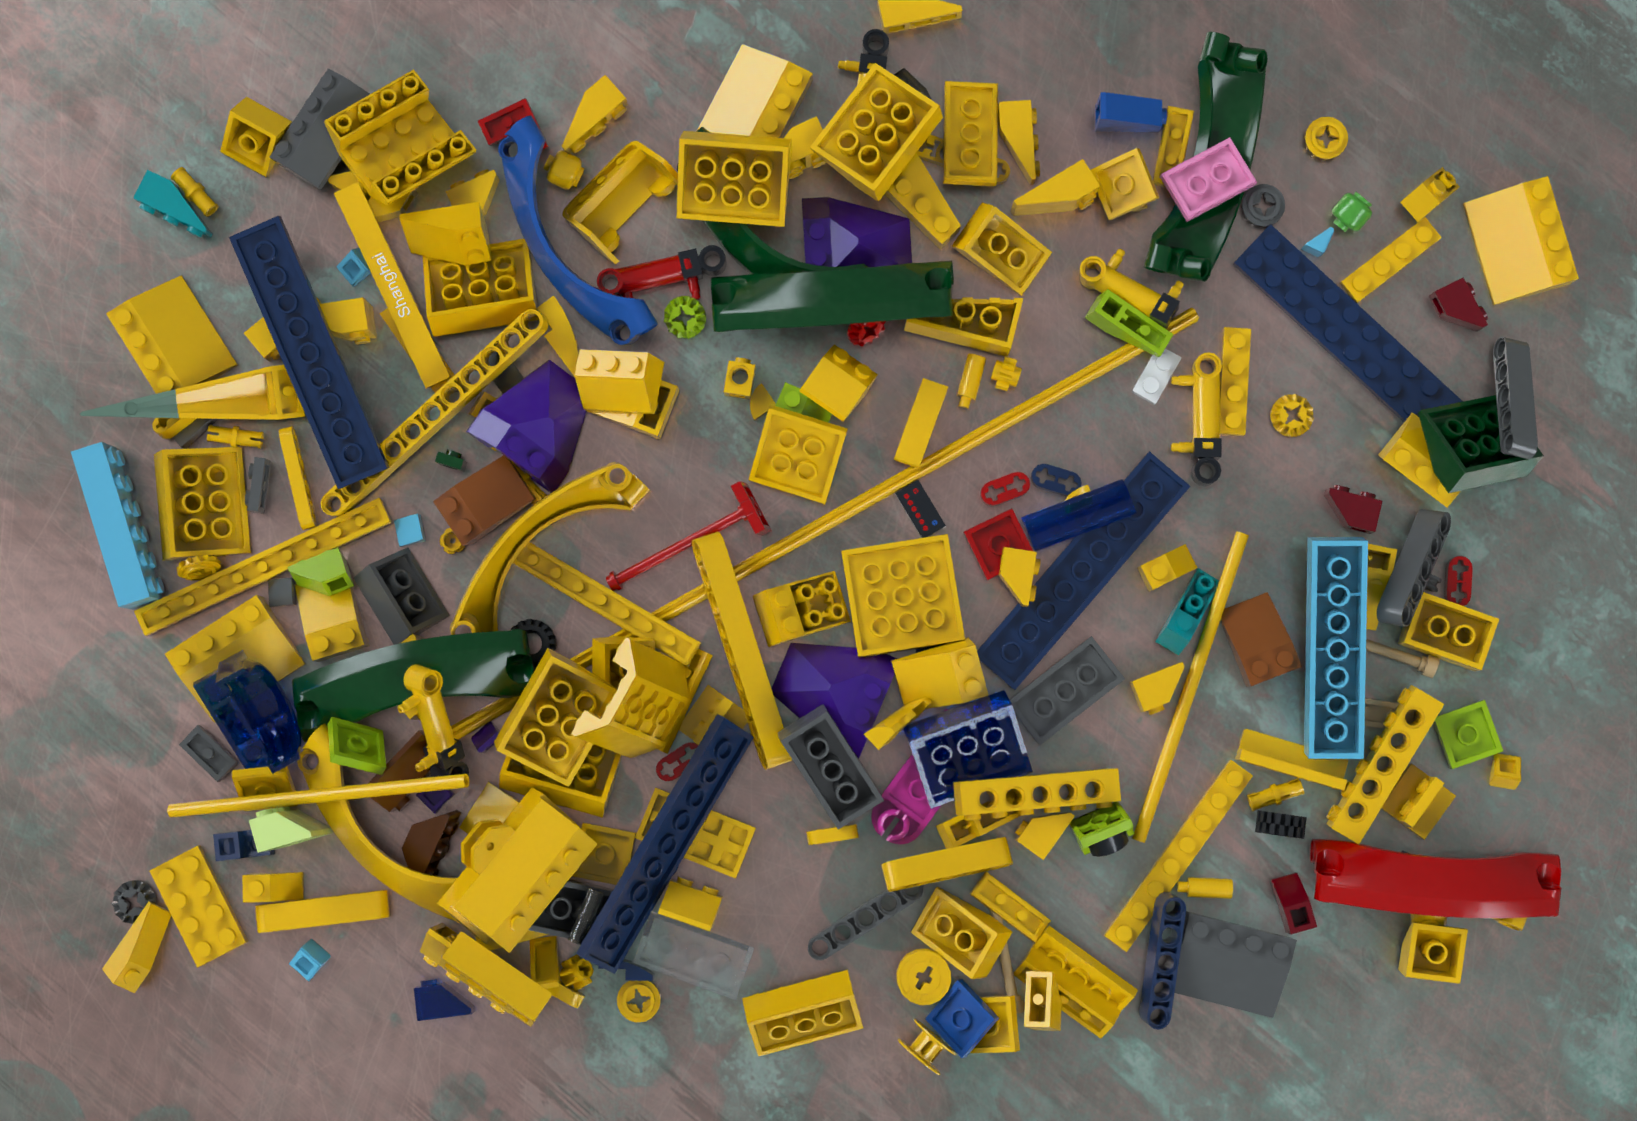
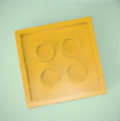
[749,404,848,504]

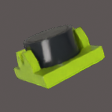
[1069,802,1134,857]

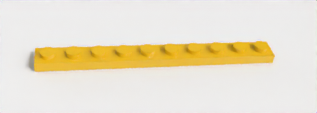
[134,498,392,636]

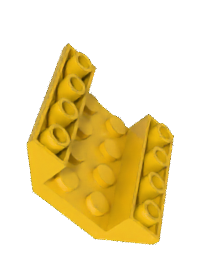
[324,69,477,205]
[571,637,690,758]

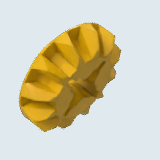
[1304,117,1348,160]
[1270,394,1314,437]
[176,555,221,581]
[617,980,660,1022]

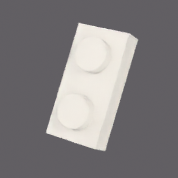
[1132,348,1182,405]

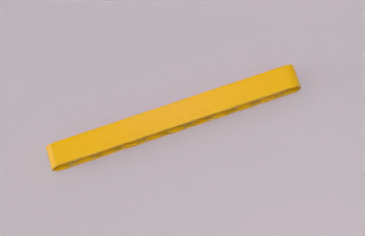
[321,309,548,517]

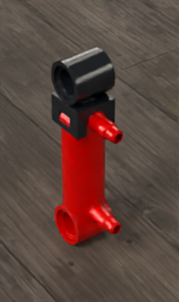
[597,245,727,300]

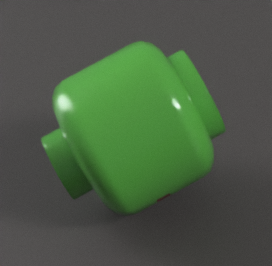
[1332,192,1372,232]

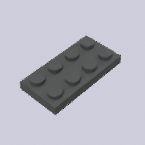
[1006,636,1125,745]

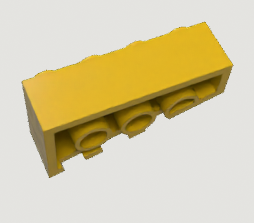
[884,152,961,250]
[904,297,1023,357]

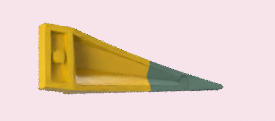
[79,365,305,420]

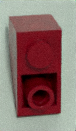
[1429,277,1488,331]
[1324,485,1383,534]
[1270,872,1317,935]

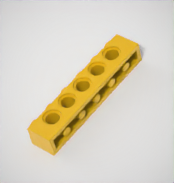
[1326,685,1444,844]
[953,768,1121,820]

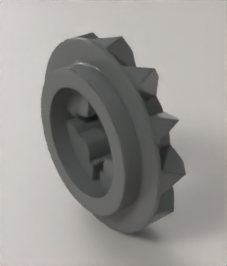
[1242,184,1285,227]
[111,880,156,924]

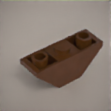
[402,810,461,876]

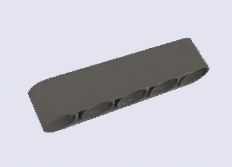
[1493,337,1538,459]
[1377,509,1451,627]
[808,885,924,960]

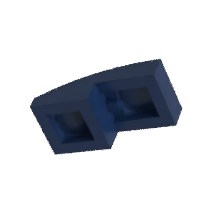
[213,830,275,861]
[598,959,655,981]

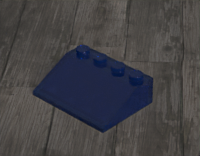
[903,690,1033,809]

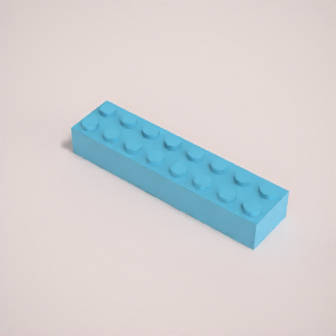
[1304,537,1368,759]

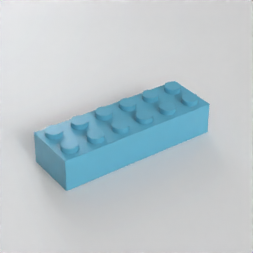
[71,442,165,610]

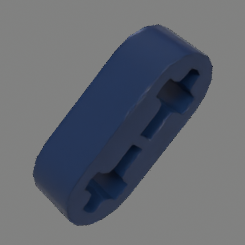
[1031,464,1082,496]

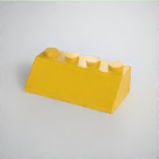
[742,970,863,1057]

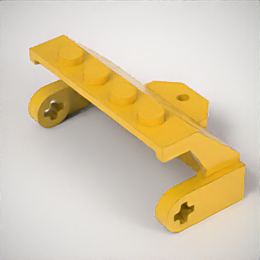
[437,788,597,953]

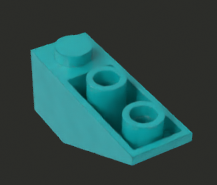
[133,170,213,238]
[1155,568,1219,655]

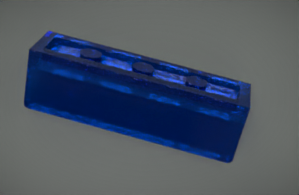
[1021,479,1137,551]

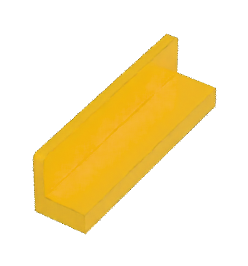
[1235,729,1348,791]
[440,932,552,1027]

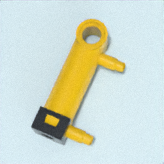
[1079,249,1184,329]

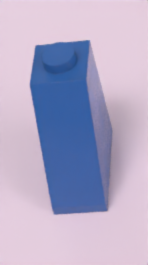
[1095,92,1167,133]

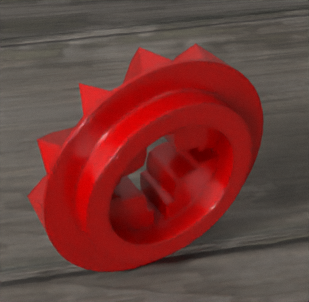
[847,321,886,347]

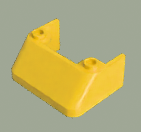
[562,141,678,265]

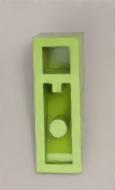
[1084,289,1174,357]

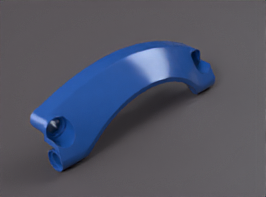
[498,115,658,345]

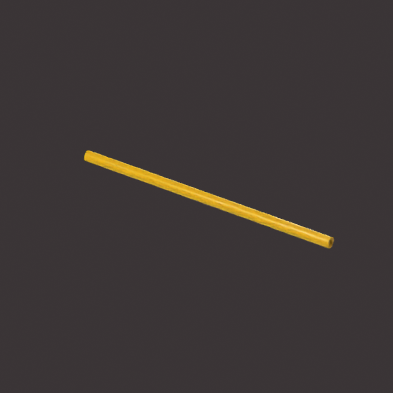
[1132,531,1249,843]
[167,774,469,818]

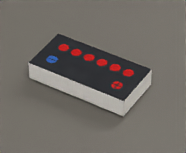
[895,480,946,538]

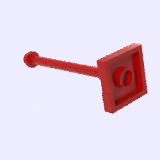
[606,481,772,591]

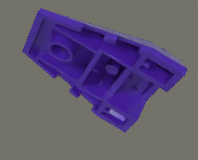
[802,197,912,267]
[466,360,586,493]
[771,643,898,759]

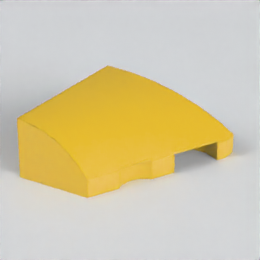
[864,697,932,750]

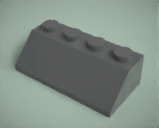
[270,68,370,190]

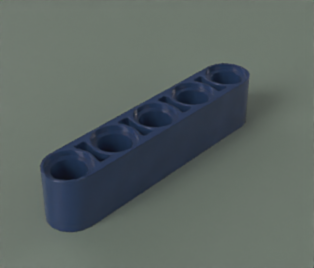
[1139,892,1186,1030]

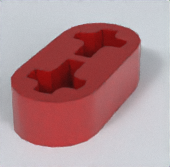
[980,472,1030,506]
[1444,556,1473,606]
[656,742,698,781]

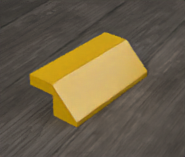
[1013,925,1138,1039]

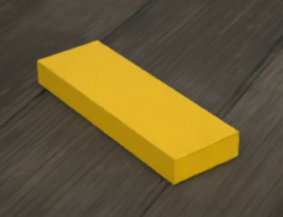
[1153,106,1194,188]
[970,872,1051,943]

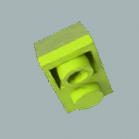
[288,547,354,596]

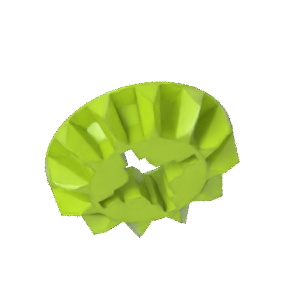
[663,296,706,339]

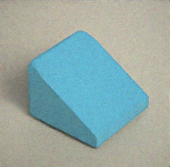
[1301,227,1334,257]
[337,248,371,287]
[394,513,426,547]
[289,939,331,981]

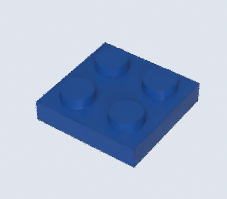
[925,979,999,1058]

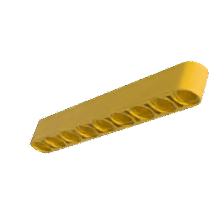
[692,532,792,770]

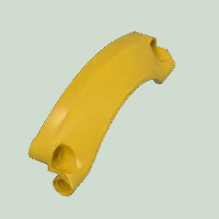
[450,462,650,635]
[297,724,459,923]

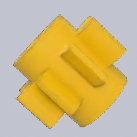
[990,356,1022,391]
[559,954,594,991]

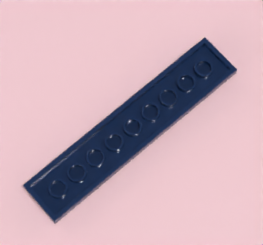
[229,216,390,489]
[1233,224,1463,422]
[977,451,1190,691]
[576,714,754,974]

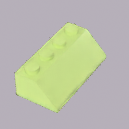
[249,806,333,853]

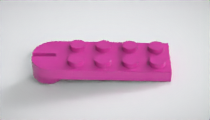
[871,708,989,844]

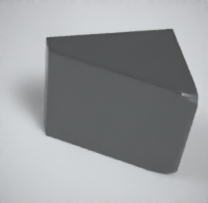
[268,577,297,607]

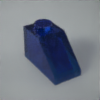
[414,979,475,1021]

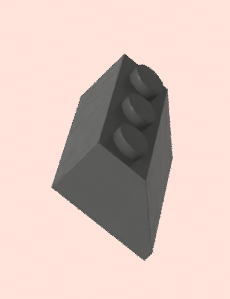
[353,547,450,645]

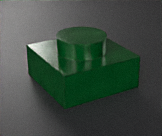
[435,449,467,472]

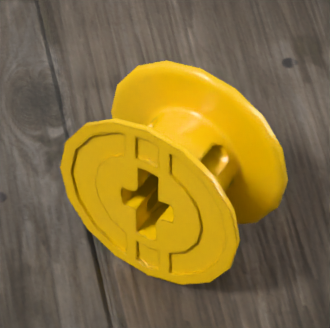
[896,948,951,1005]
[898,1019,957,1075]

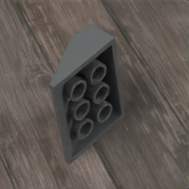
[1175,911,1297,1018]

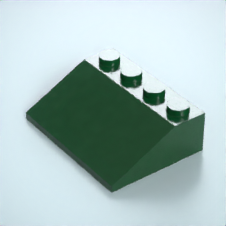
[1418,395,1544,493]

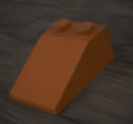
[433,455,536,546]
[1220,592,1302,687]

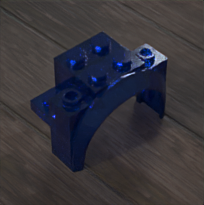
[193,650,301,774]

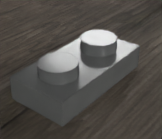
[245,457,271,514]
[179,725,238,782]

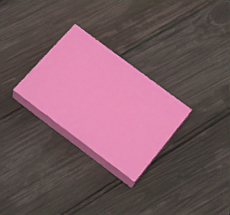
[1160,137,1257,222]

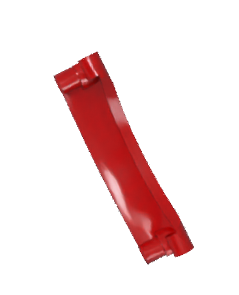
[1310,839,1562,918]

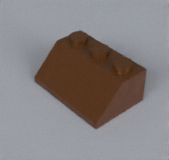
[368,730,431,812]

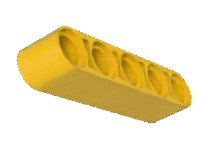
[881,837,1013,892]
[255,890,390,933]

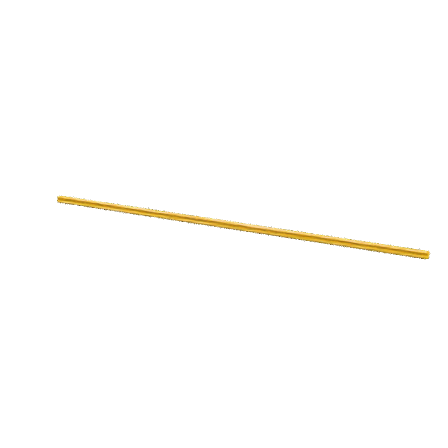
[451,308,1199,739]

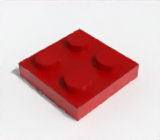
[963,508,1033,580]

